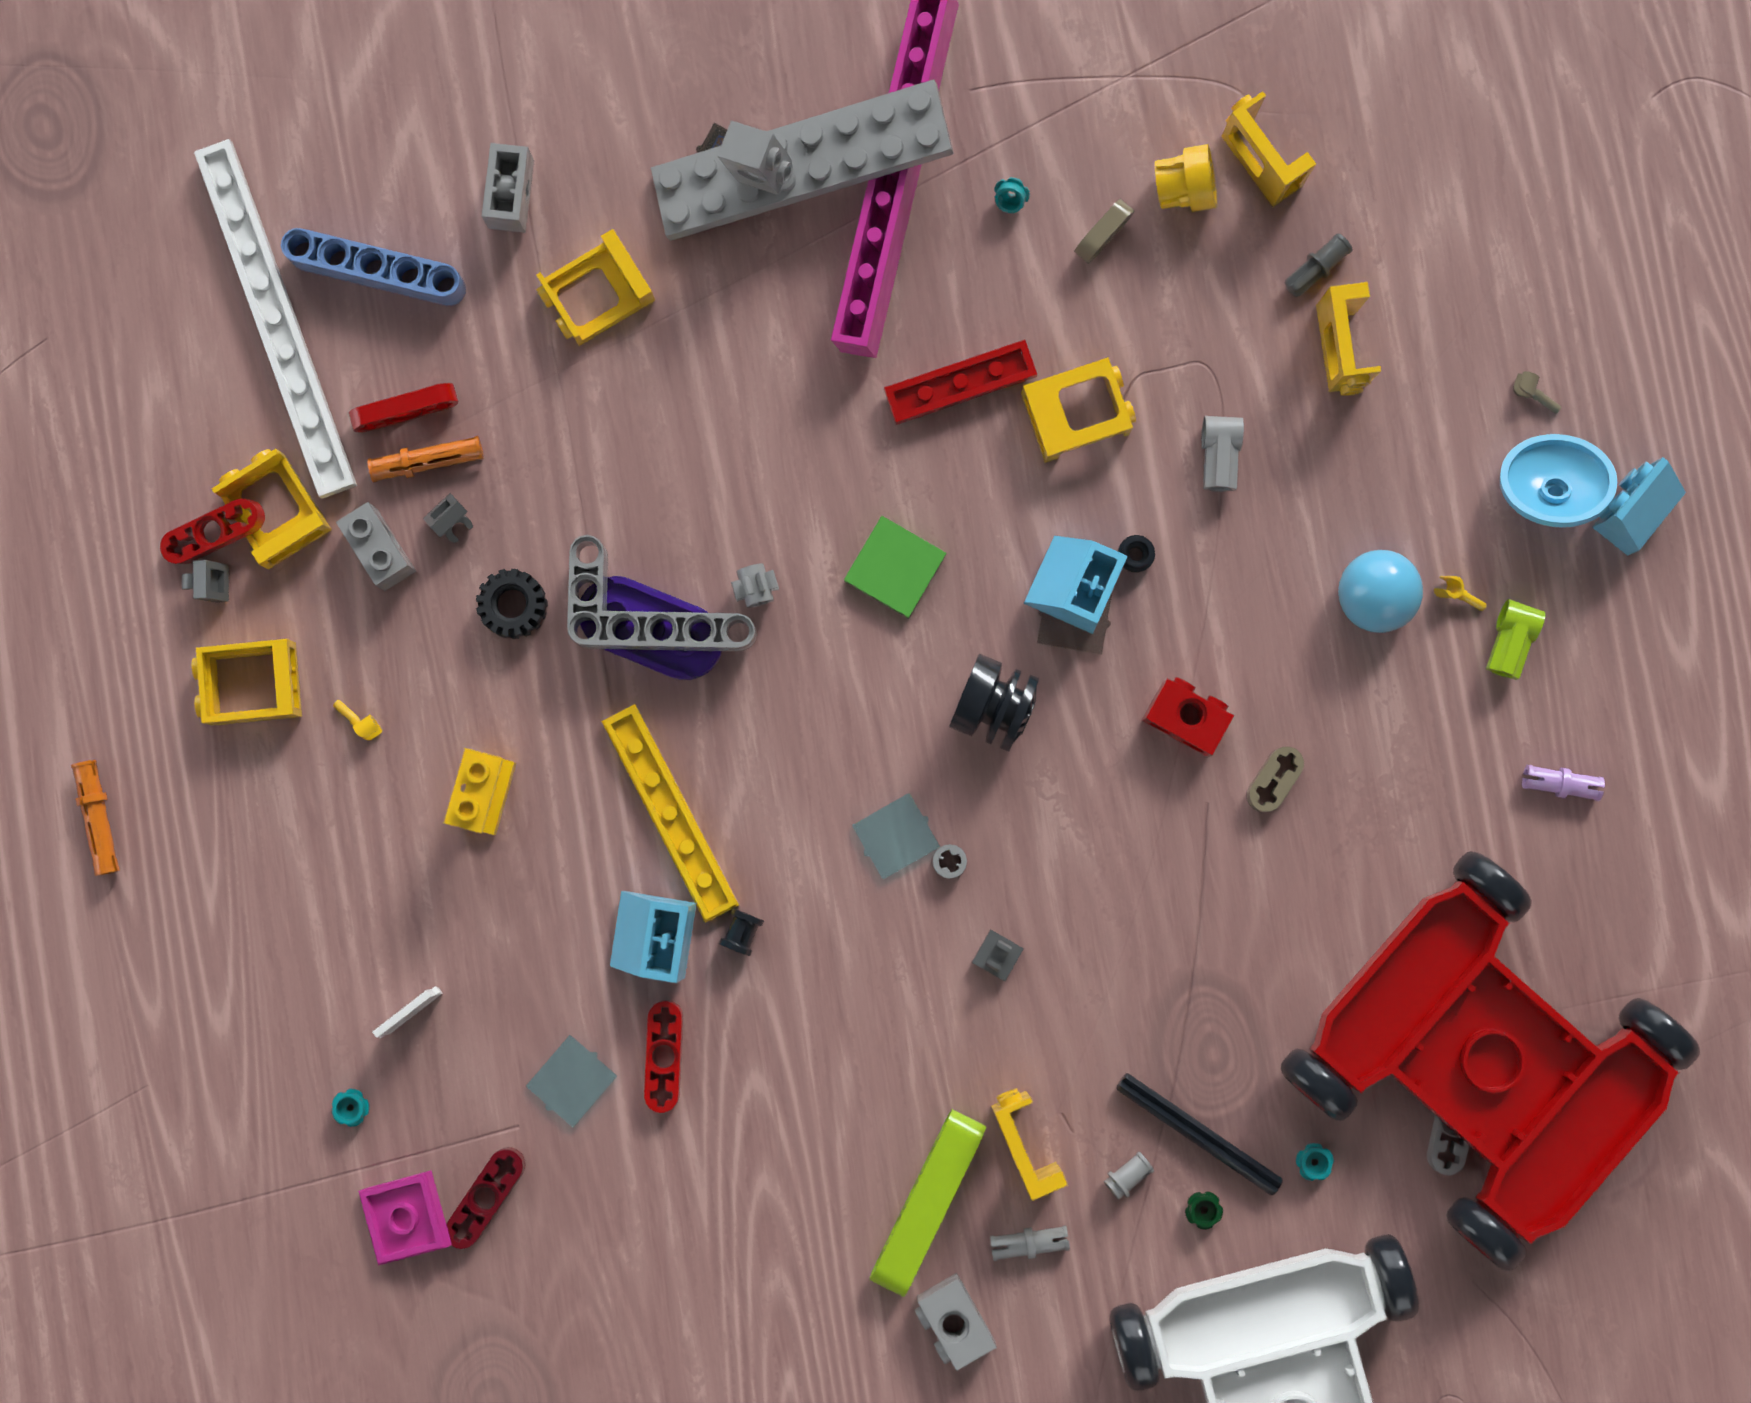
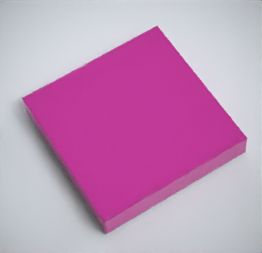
[358,1170,452,1266]

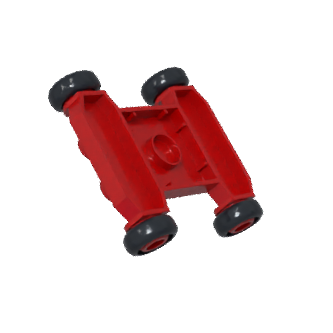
[1281,851,1700,1271]

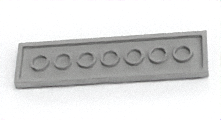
[651,79,954,241]

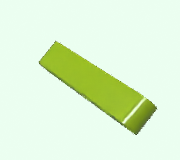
[869,1109,986,1297]

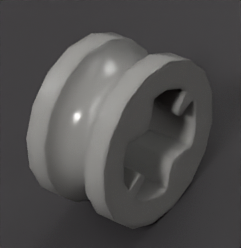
[933,844,967,879]

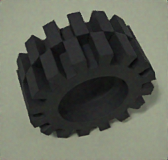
[476,568,548,639]

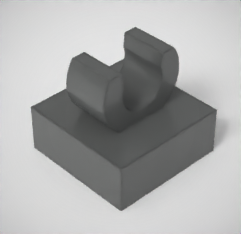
[423,493,473,543]
[182,560,229,603]
[972,929,1024,981]

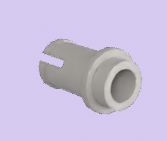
[1104,1152,1155,1200]

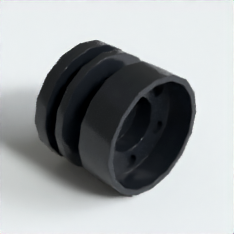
[949,654,1039,752]

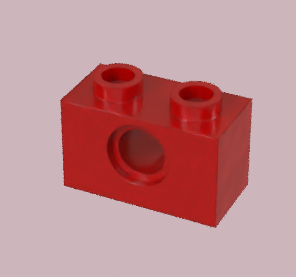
[1142,677,1235,757]

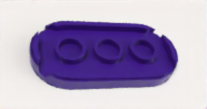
[580,576,722,680]

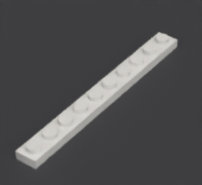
[194,139,357,499]

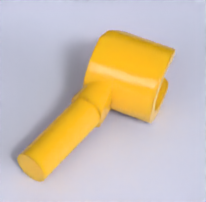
[1434,576,1487,611]
[333,700,382,741]

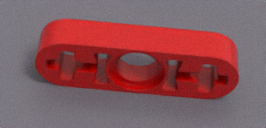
[348,383,459,433]
[160,499,265,564]
[644,1000,683,1113]

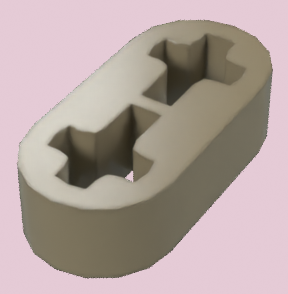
[1074,198,1135,264]
[1247,747,1304,812]

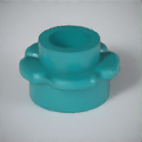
[994,177,1030,213]
[332,1089,370,1127]
[1296,1143,1334,1181]

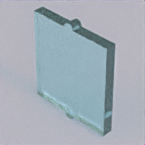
[852,793,940,879]
[526,1035,617,1127]

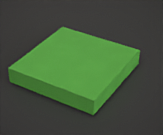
[844,516,946,619]

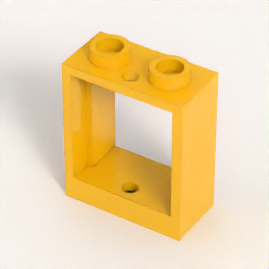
[192,639,302,726]

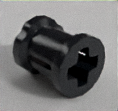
[719,908,764,956]

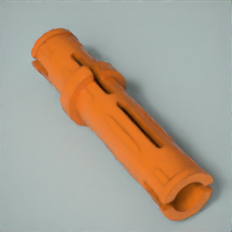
[367,435,484,483]
[71,760,120,876]

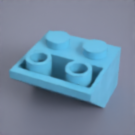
[1592,457,1686,556]
[1024,536,1128,634]
[610,891,697,983]

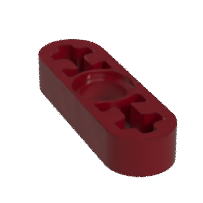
[446,1147,526,1249]

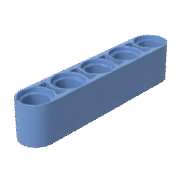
[281,228,466,306]

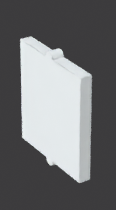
[373,986,443,1038]

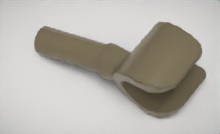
[1513,371,1561,414]

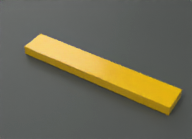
[601,704,739,923]

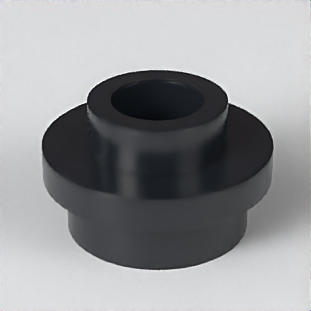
[1118,535,1155,573]

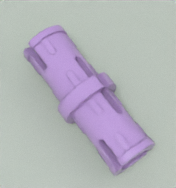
[1522,765,1605,801]

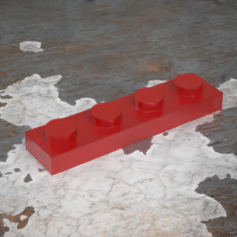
[884,339,1037,425]

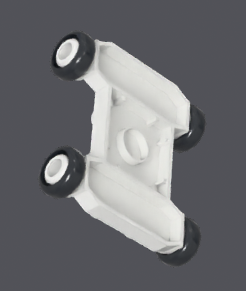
[1109,1235,1419,1403]

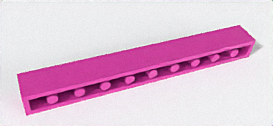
[831,0,959,358]

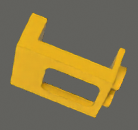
[1221,91,1316,207]
[536,229,655,346]
[1316,282,1381,396]
[1021,357,1136,463]
[211,448,332,570]
[444,748,516,835]
[991,1088,1068,1201]

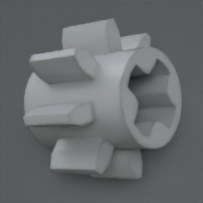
[731,563,779,608]

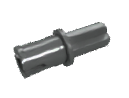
[1284,233,1353,297]

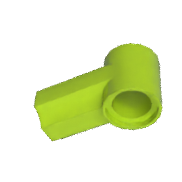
[1486,599,1546,680]

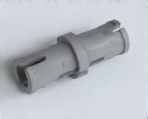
[990,1225,1070,1261]

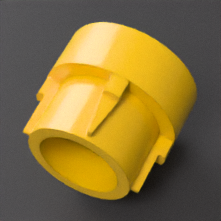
[1155,144,1217,212]

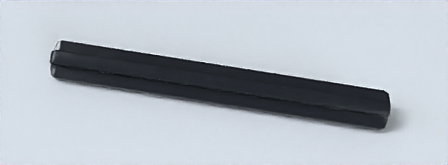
[1116,1073,1283,1195]

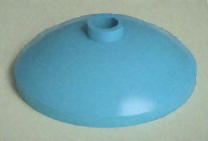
[1500,434,1617,527]

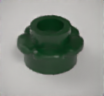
[1185,1191,1223,1230]

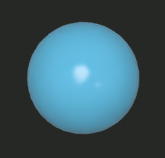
[1338,550,1423,633]

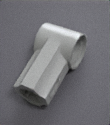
[1201,416,1244,492]

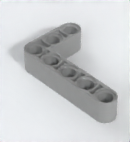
[567,535,757,651]

